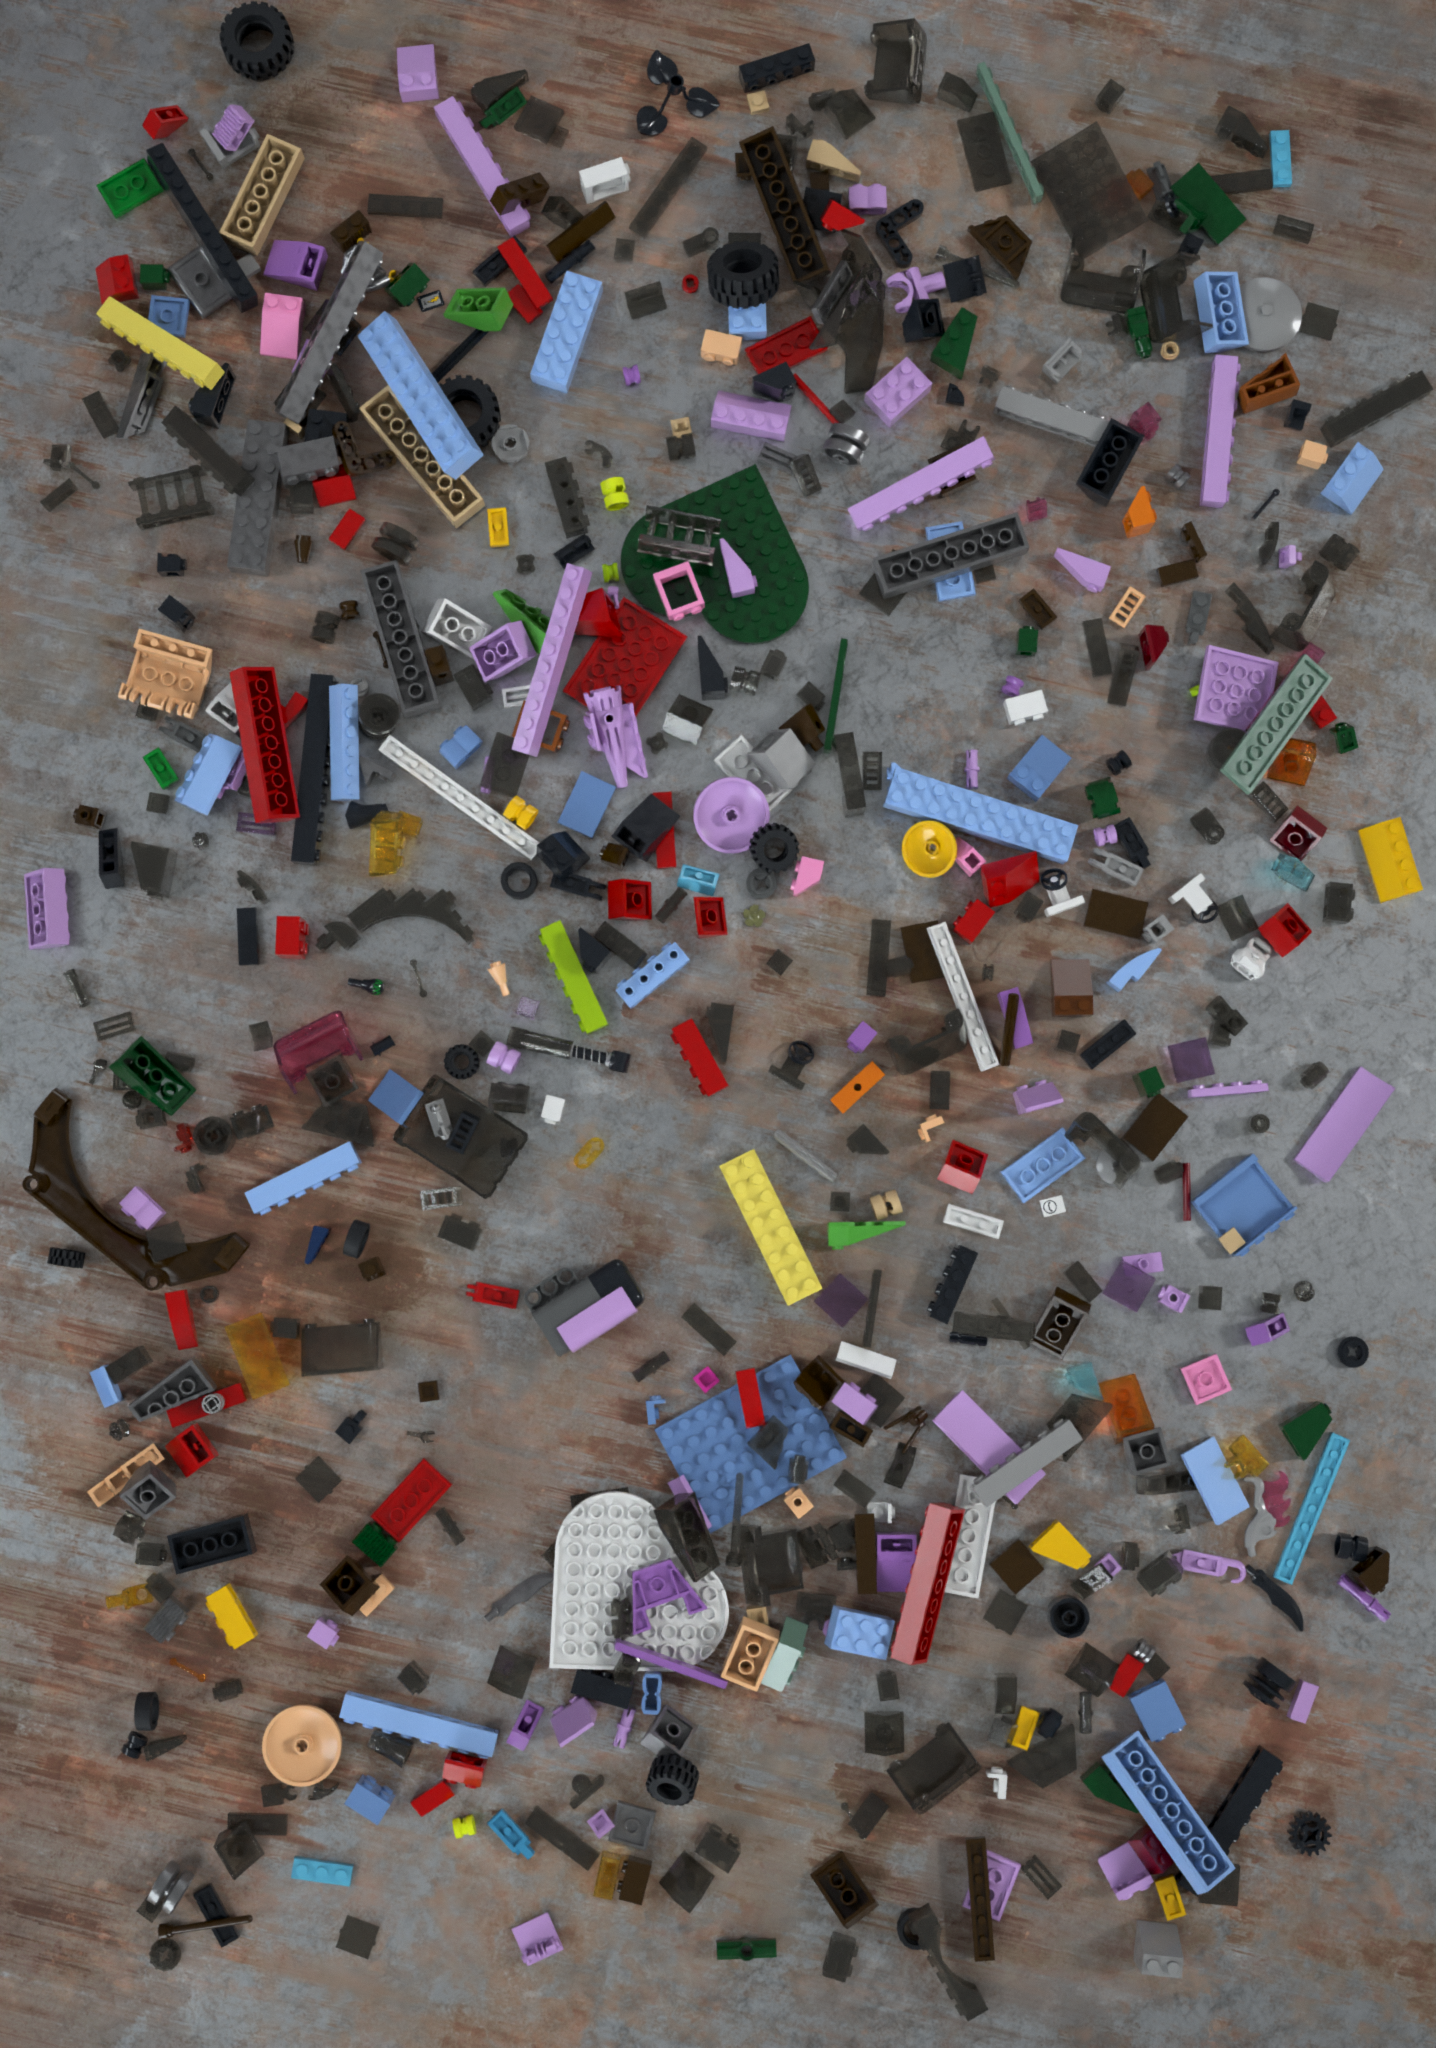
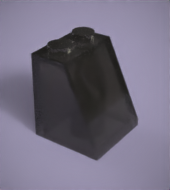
[131,841,178,901]

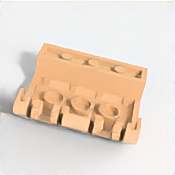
[118,629,213,719]

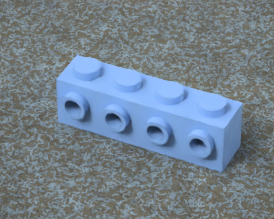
[616,942,690,1009]

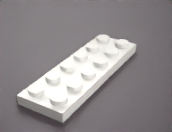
[945,1474,996,1598]

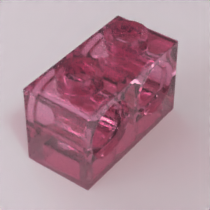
[1127,402,1162,441]

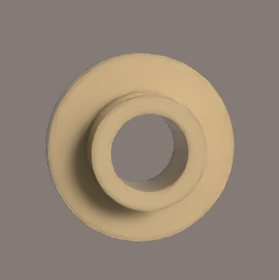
[1160,341,1180,360]

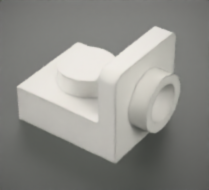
[867,1502,895,1523]
[986,1767,1007,1799]

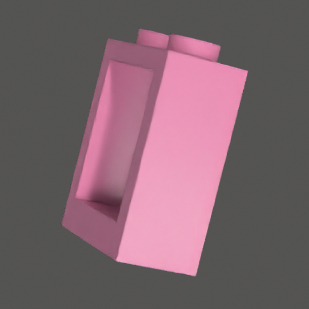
[653,561,705,621]

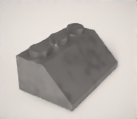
[277,436,339,485]

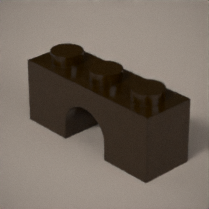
[490,172,550,216]

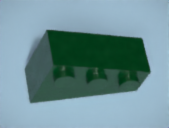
[930,307,978,380]

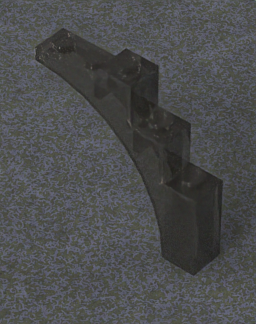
[347,888,474,945]

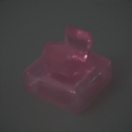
[1026,497,1047,522]

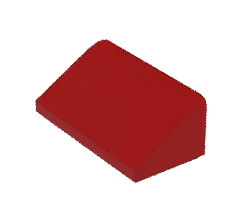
[410,1779,455,1817]

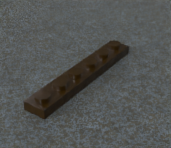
[965,1836,995,1962]

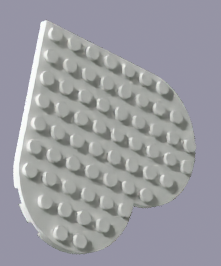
[549,1491,729,1672]

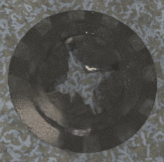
[149,1939,181,1972]

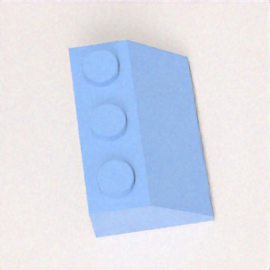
[1320,442,1384,515]

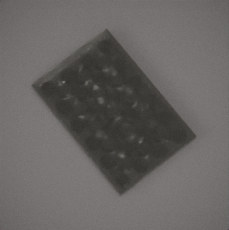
[1030,121,1149,260]

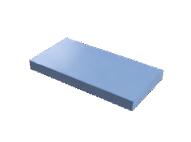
[925,521,976,602]
[1000,1127,1086,1203]
[1180,1436,1250,1525]

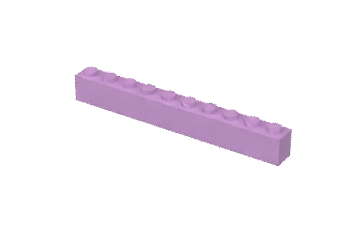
[512,563,593,757]

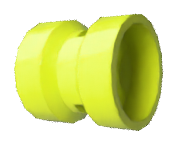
[452,1814,476,1839]

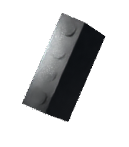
[1076,418,1145,507]

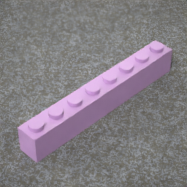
[434,96,531,238]
[1199,354,1241,508]
[848,436,995,532]

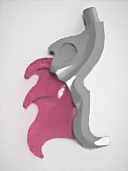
[1243,1471,1291,1557]

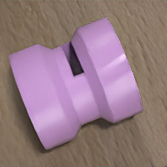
[1093,824,1117,847]

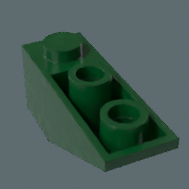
[1080,1762,1139,1814]

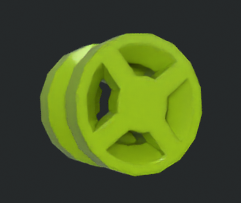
[602,562,619,583]

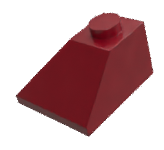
[1138,624,1169,671]

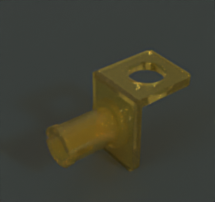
[105,1583,153,1610]

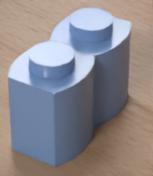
[439,725,483,769]
[641,1671,662,1715]

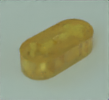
[574,1137,605,1169]

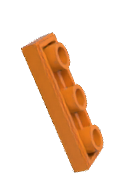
[830,1061,885,1114]

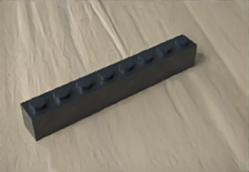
[1175,1745,1283,1897]

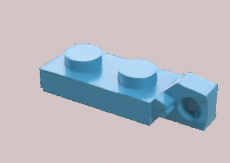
[487,1808,535,1860]

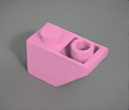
[955,837,986,877]
[790,856,824,897]

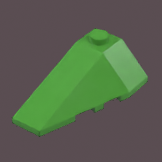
[493,589,551,654]
[827,1221,906,1250]

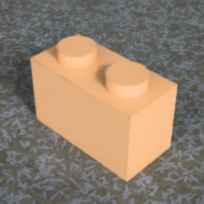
[701,329,742,366]

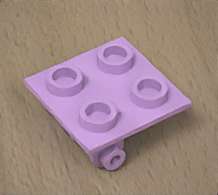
[512,1912,564,1966]

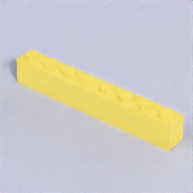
[96,296,225,390]

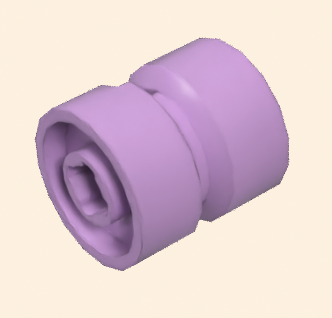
[486,1041,522,1075]

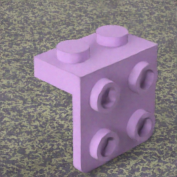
[1098,1842,1154,1901]

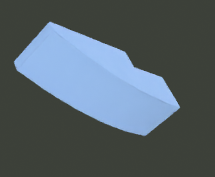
[1106,948,1162,992]

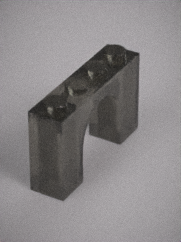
[832,732,866,818]

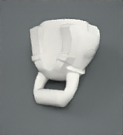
[1230,937,1272,980]

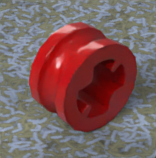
[682,274,699,294]

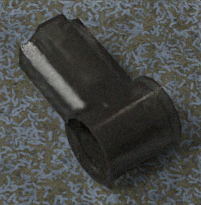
[682,227,720,258]

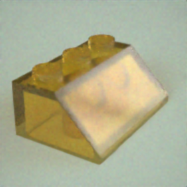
[369,810,406,877]

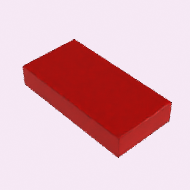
[508,284,543,325]
[329,508,366,551]
[1106,1653,1144,1698]

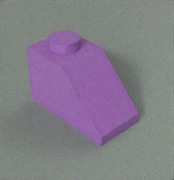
[1245,1313,1290,1346]
[506,1700,544,1751]

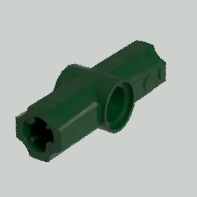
[716,1937,777,1961]

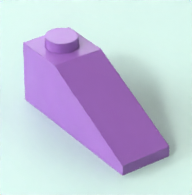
[997,987,1033,1049]

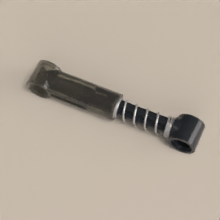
[506,1026,631,1073]

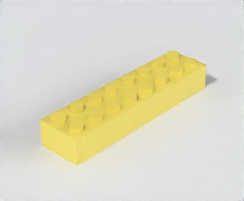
[719,1149,823,1306]

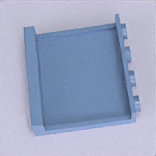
[1191,1153,1298,1257]

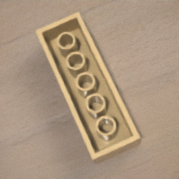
[219,134,305,256]

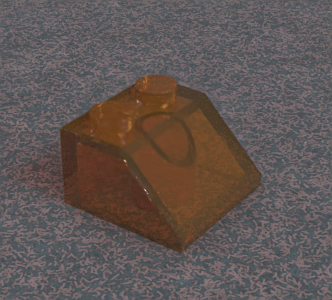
[1267,738,1317,786]

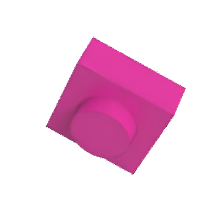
[693,1366,720,1393]

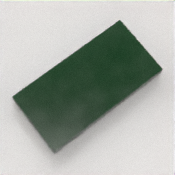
[1169,162,1247,246]

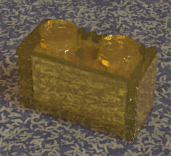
[593,1851,622,1900]

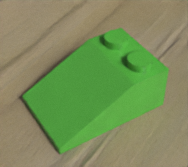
[444,288,513,332]

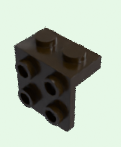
[793,1355,845,1410]

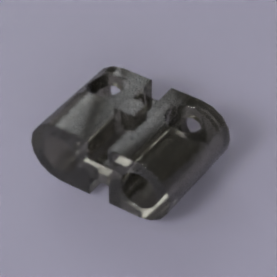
[1319,534,1360,571]

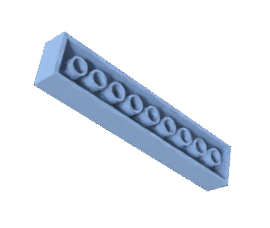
[357,311,484,480]
[883,767,1078,864]

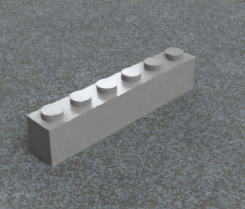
[993,386,1109,447]
[971,1419,1083,1507]

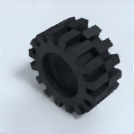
[444,1044,480,1080]
[47,1247,85,1269]

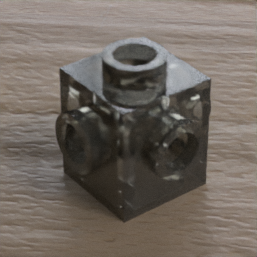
[113,1510,147,1546]

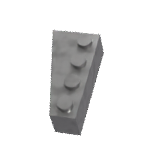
[128,1356,218,1422]

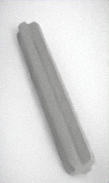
[773,1129,837,1182]

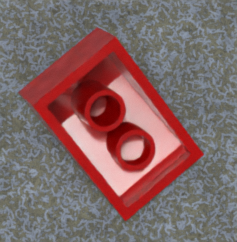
[980,851,1040,908]

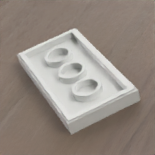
[714,735,793,812]

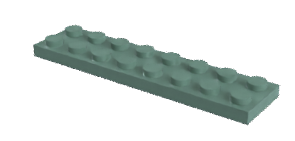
[1219,654,1333,795]

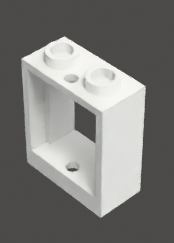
[579,157,631,204]

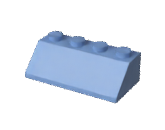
[1193,272,1249,353]
[174,733,242,816]

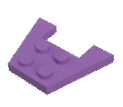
[632,1558,708,1635]

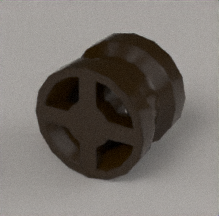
[339,600,360,621]

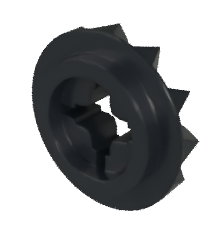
[1337,1336,1369,1368]

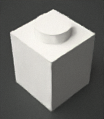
[541,1095,566,1125]

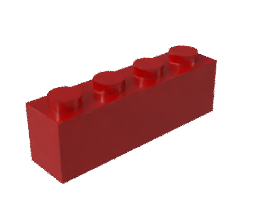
[670,1018,729,1098]

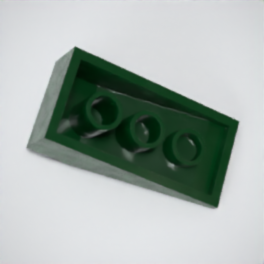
[109,1036,196,1116]

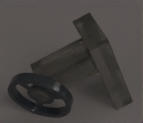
[768,1041,814,1091]

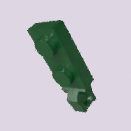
[478,86,527,129]

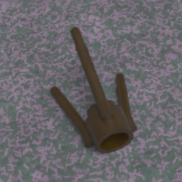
[883,1406,928,1453]

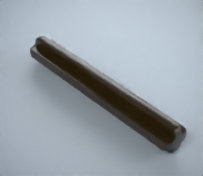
[999,993,1019,1066]

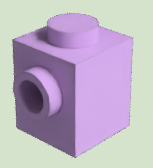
[307,1617,340,1649]

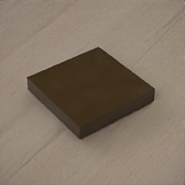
[989,1538,1045,1595]

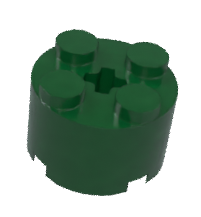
[1085,776,1121,820]

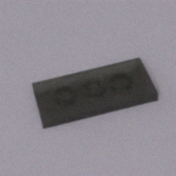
[957,112,1012,192]

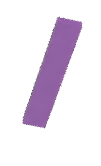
[614,1637,728,1689]

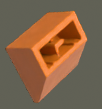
[1122,486,1157,538]

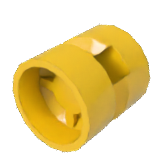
[503,795,539,830]

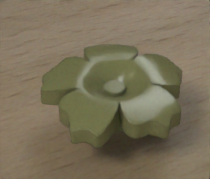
[743,904,766,928]

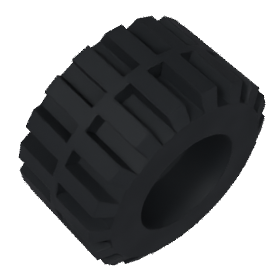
[749,823,800,873]
[646,1754,699,1806]

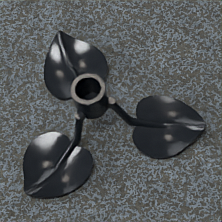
[636,50,720,136]

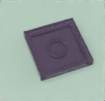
[1167,1037,1215,1083]
[1102,1260,1156,1312]
[814,1273,869,1328]

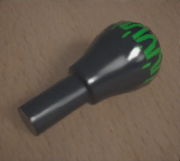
[348,978,385,996]

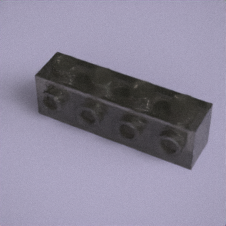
[545,457,590,539]

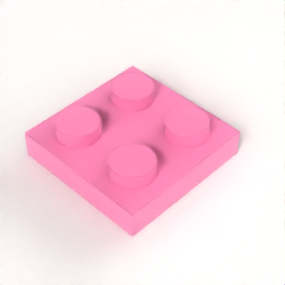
[1180,1354,1232,1405]

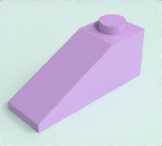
[720,538,758,598]
[1054,547,1111,593]

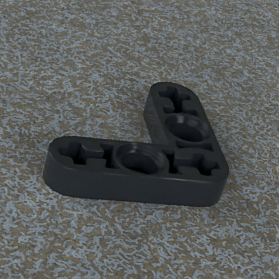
[875,199,924,269]

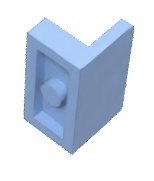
[89,1364,124,1408]

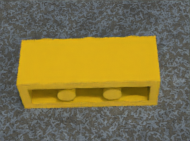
[206,1583,258,1649]

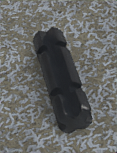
[949,1332,988,1346]

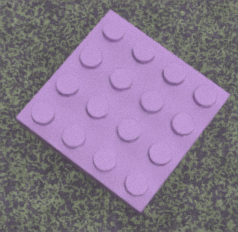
[1194,645,1279,732]

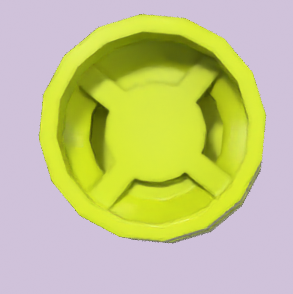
[600,477,630,511]

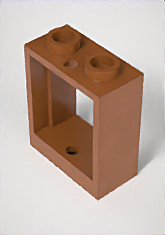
[512,700,570,752]

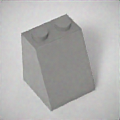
[747,728,816,789]
[1133,1919,1184,1979]

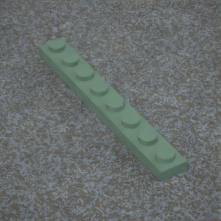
[976,61,1044,204]

